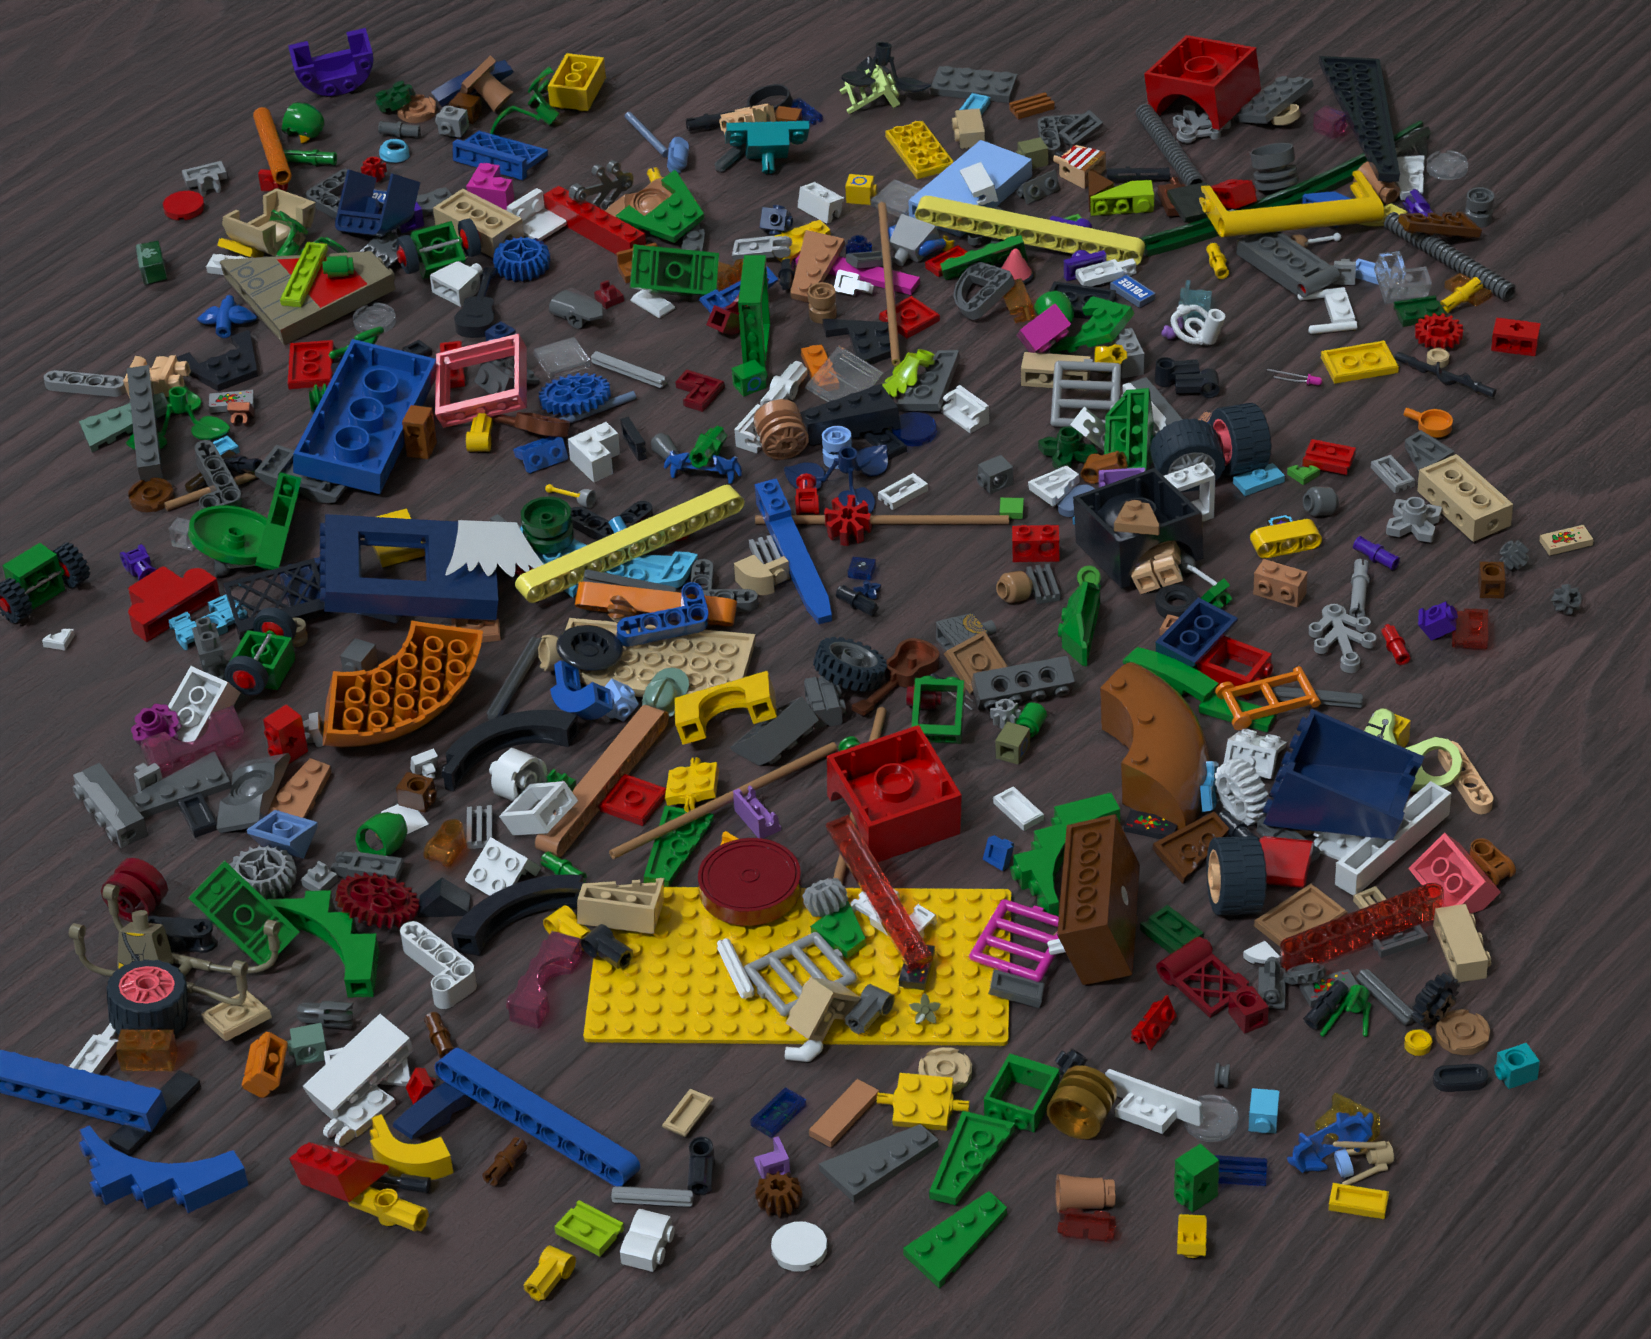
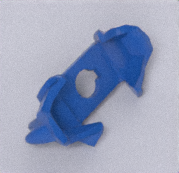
[664,450,742,484]
[1287,1112,1374,1173]

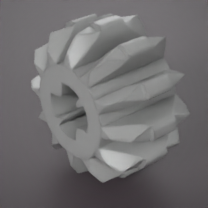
[802,878,848,917]

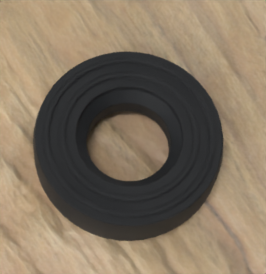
[1155,584,1198,618]

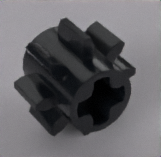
[1055,1048,1088,1076]

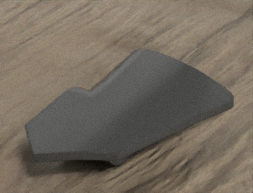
[549,288,603,329]

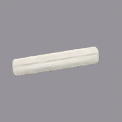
[717,938,754,999]

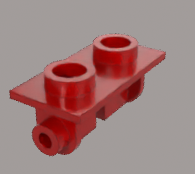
[1131,995,1177,1050]

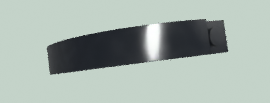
[442,710,579,792]
[451,874,585,955]

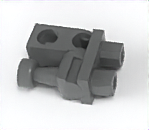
[192,617,226,681]

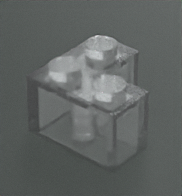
[1374,251,1432,304]

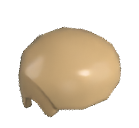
[538,635,565,672]

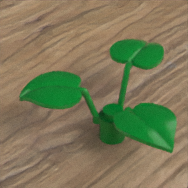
[490,66,560,134]
[269,210,348,256]
[126,385,230,450]

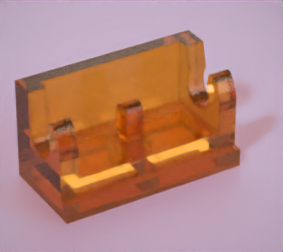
[1003,278,1036,323]

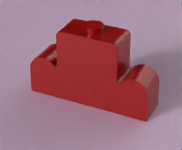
[128,566,220,642]

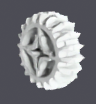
[1214,758,1268,826]

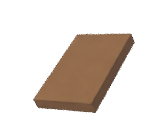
[1254,884,1348,955]

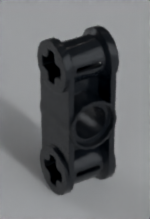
[148,916,216,953]

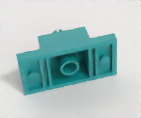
[725,121,809,174]

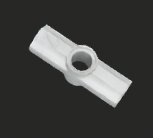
[760,361,808,406]

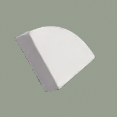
[42,629,75,650]
[1243,941,1280,964]

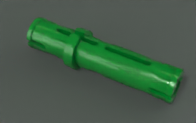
[283,149,338,166]

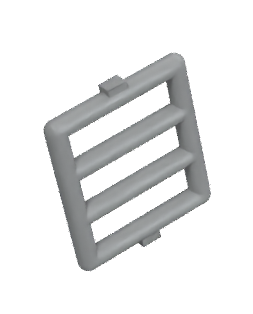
[1050,359,1121,428]
[744,932,857,1017]

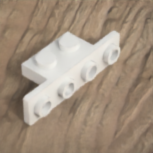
[1105,1069,1203,1134]

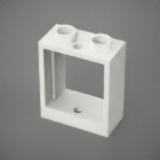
[1164,462,1215,522]
[499,781,578,835]

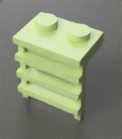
[840,64,900,114]

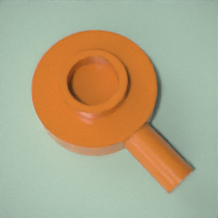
[1403,408,1453,438]

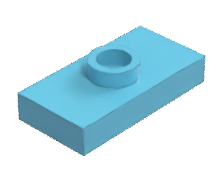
[1233,463,1285,496]

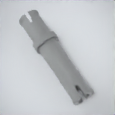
[1349,559,1370,618]

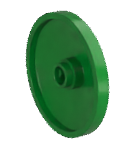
[188,505,267,565]

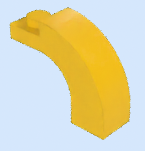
[370,1114,453,1180]

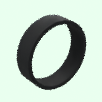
[747,84,793,113]

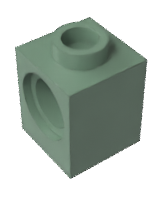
[287,1023,327,1066]

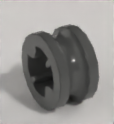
[1214,1063,1230,1088]

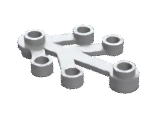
[1173,105,1231,144]
[1309,604,1376,673]

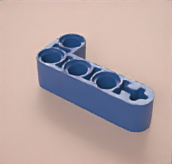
[616,582,708,647]

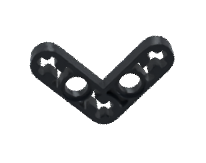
[571,501,653,541]

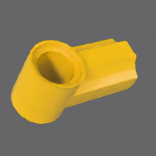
[1094,344,1127,372]
[466,413,493,452]
[543,905,591,951]
[524,1245,576,1301]

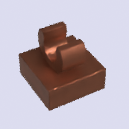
[227,402,255,426]

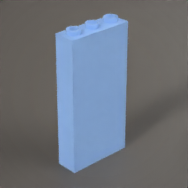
[909,140,1032,238]

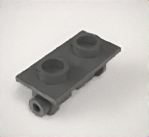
[1017,170,1060,204]
[1258,957,1285,1009]

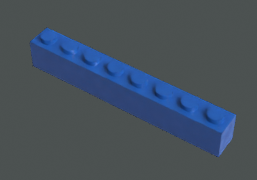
[0,1050,167,1132]

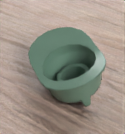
[642,667,689,718]

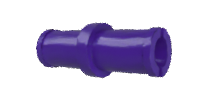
[1353,536,1400,571]

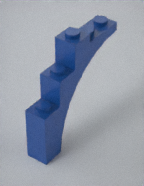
[79,1125,249,1213]

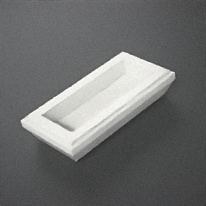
[631,290,675,319]

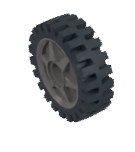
[813,637,887,691]

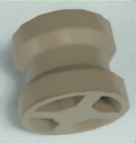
[292,618,308,647]

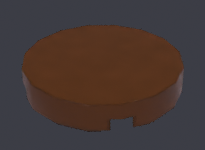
[128,478,174,513]

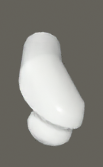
[785,1039,823,1062]

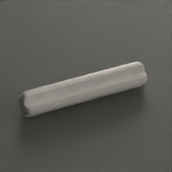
[611,1186,694,1207]

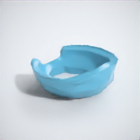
[379,139,410,163]

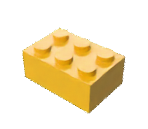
[548,53,606,111]

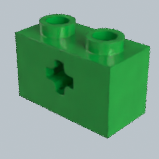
[1174,1143,1219,1213]

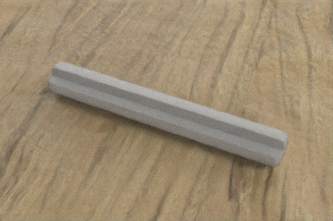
[591,351,667,388]

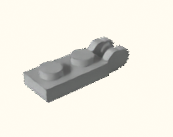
[732,236,792,261]

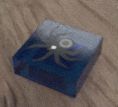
[848,556,876,580]

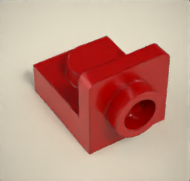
[258,169,288,192]

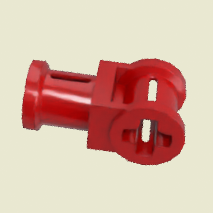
[795,473,819,515]

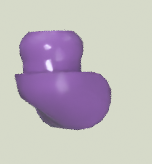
[1161,317,1184,340]

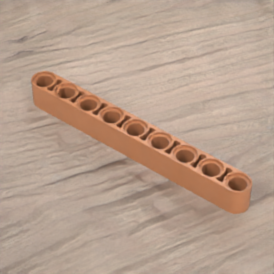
[535,704,669,857]

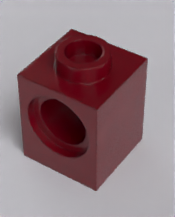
[1228,986,1269,1034]

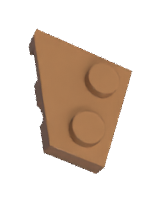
[1114,500,1160,535]

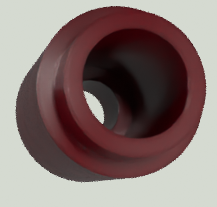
[906,684,942,710]

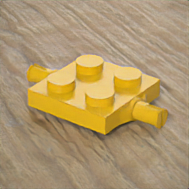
[665,757,719,812]
[877,1073,970,1131]

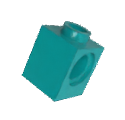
[1494,1043,1540,1089]

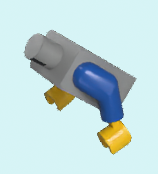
[888,214,955,266]

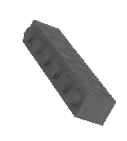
[127,365,164,482]

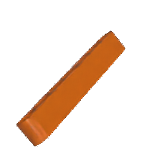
[575,582,737,626]

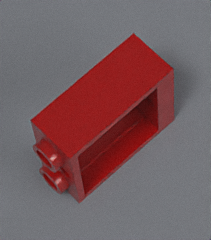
[1197,636,1273,700]

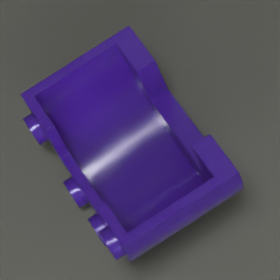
[288,28,373,96]

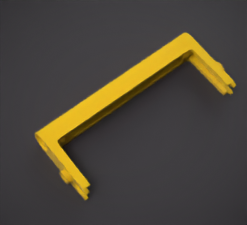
[1199,170,1384,237]

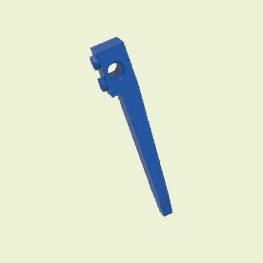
[755,478,832,625]

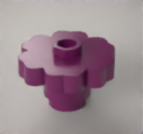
[131,704,182,752]

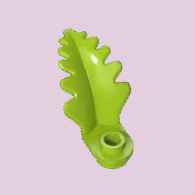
[882,349,935,397]

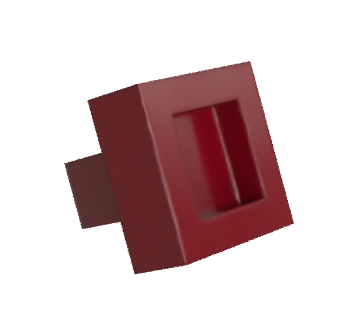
[594,280,624,309]

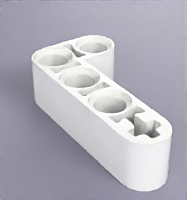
[400,921,477,1009]

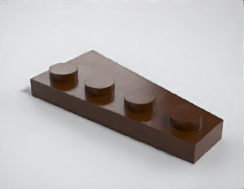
[1398,212,1482,239]

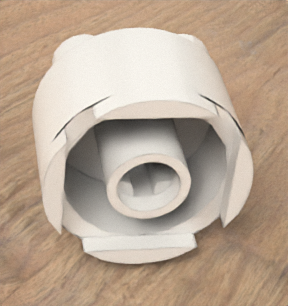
[489,748,547,801]

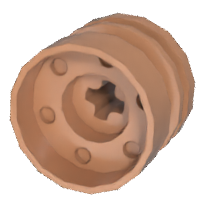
[754,399,808,460]

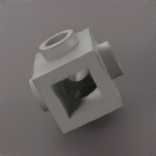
[435,106,469,138]

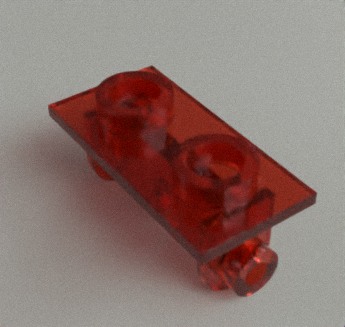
[1057,1208,1116,1242]

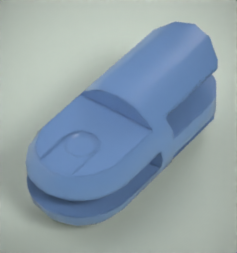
[667,137,689,174]

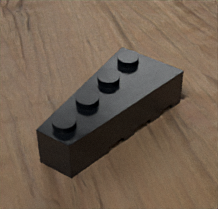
[800,384,901,446]

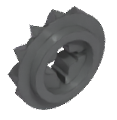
[1283,963,1326,985]

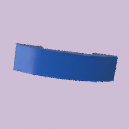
[699,267,778,313]

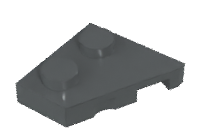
[416,187,452,216]

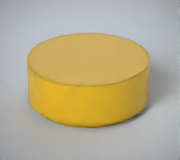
[1404,1030,1432,1056]

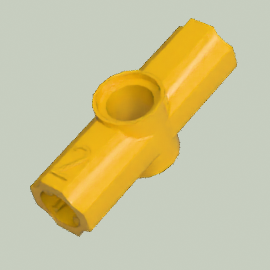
[348,1187,429,1232]

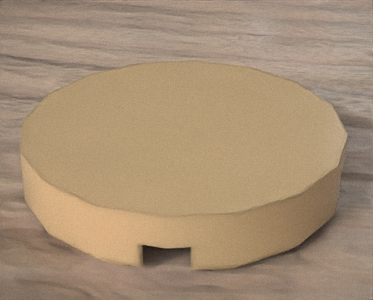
[918,1047,972,1093]

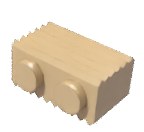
[952,108,985,149]

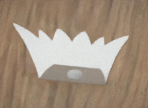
[445,520,544,577]

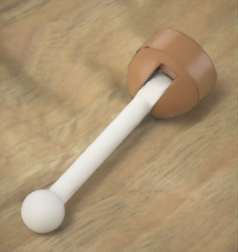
[1291,233,1341,248]

